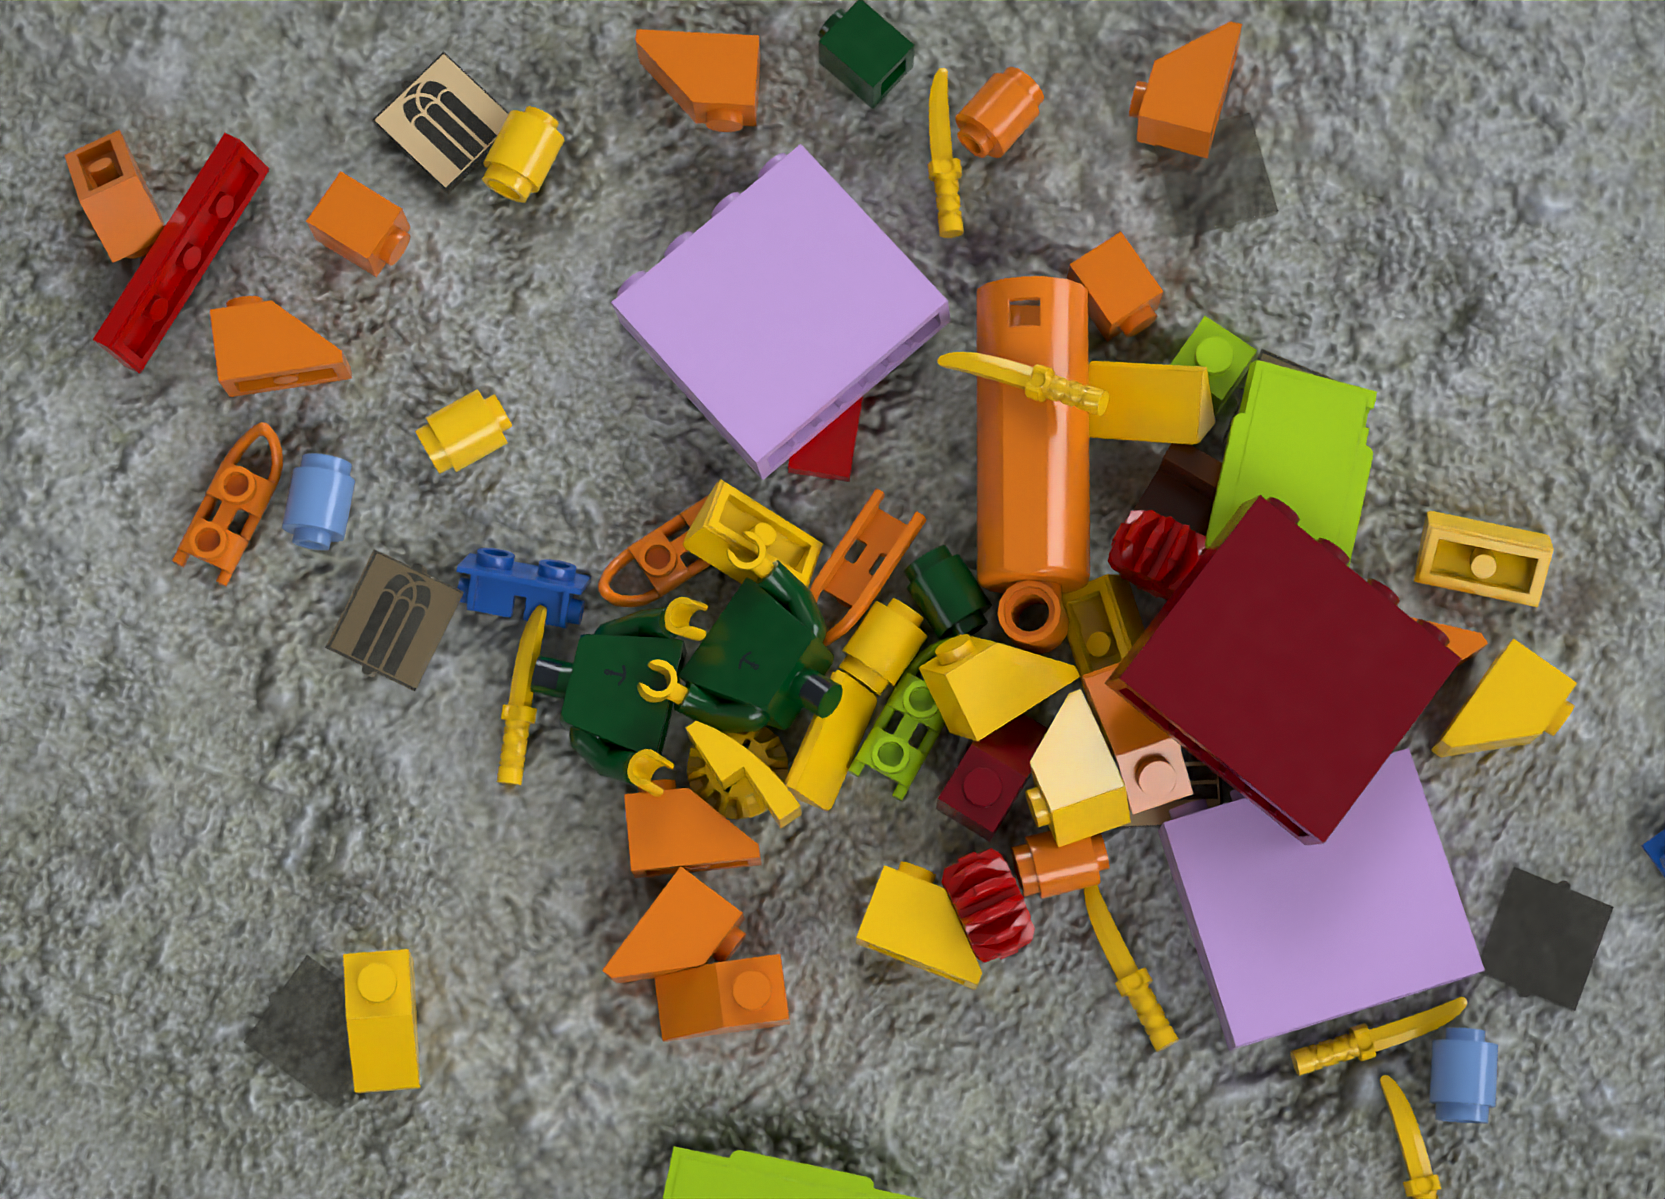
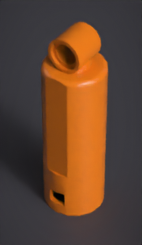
[976,276,1090,654]

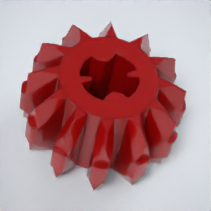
[1107,510,1207,601]
[941,848,1035,963]

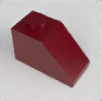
[936,713,1048,842]

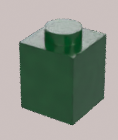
[818,0,915,109]

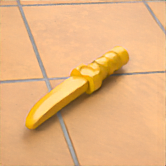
[927,68,964,238]
[937,352,1109,416]
[496,605,547,786]
[1084,885,1179,1052]
[1290,996,1467,1076]
[1379,1075,1442,1199]

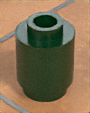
[904,545,992,639]

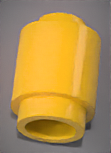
[482,106,565,203]
[415,389,513,474]
[838,598,928,696]

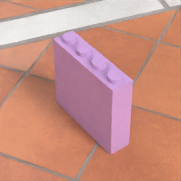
[611,144,951,480]
[1158,748,1485,1051]

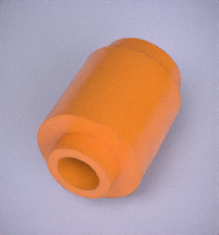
[955,67,1044,158]
[1011,830,1109,899]

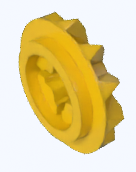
[687,726,789,819]

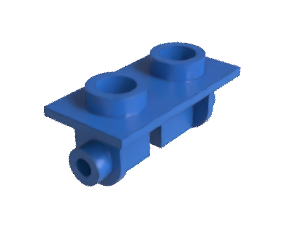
[456,548,592,629]

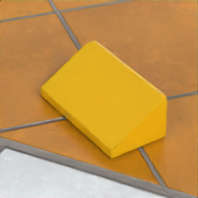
[1089,361,1215,444]
[682,479,823,588]
[1414,511,1554,607]
[1062,574,1145,712]
[784,669,877,811]

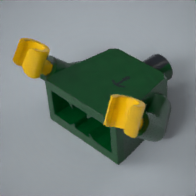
[637,531,843,733]
[531,597,708,796]

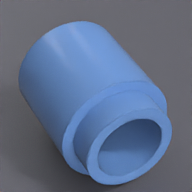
[282,453,355,550]
[1429,1028,1498,1124]

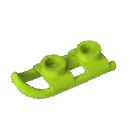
[848,638,951,801]

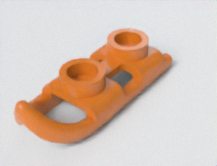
[172,422,283,587]
[809,488,927,646]
[598,495,710,608]

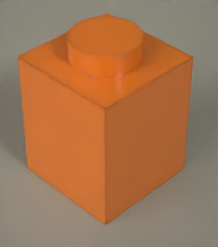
[306,171,410,278]
[1066,232,1163,341]

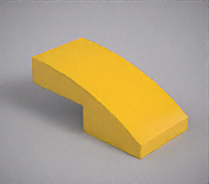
[686,721,802,829]

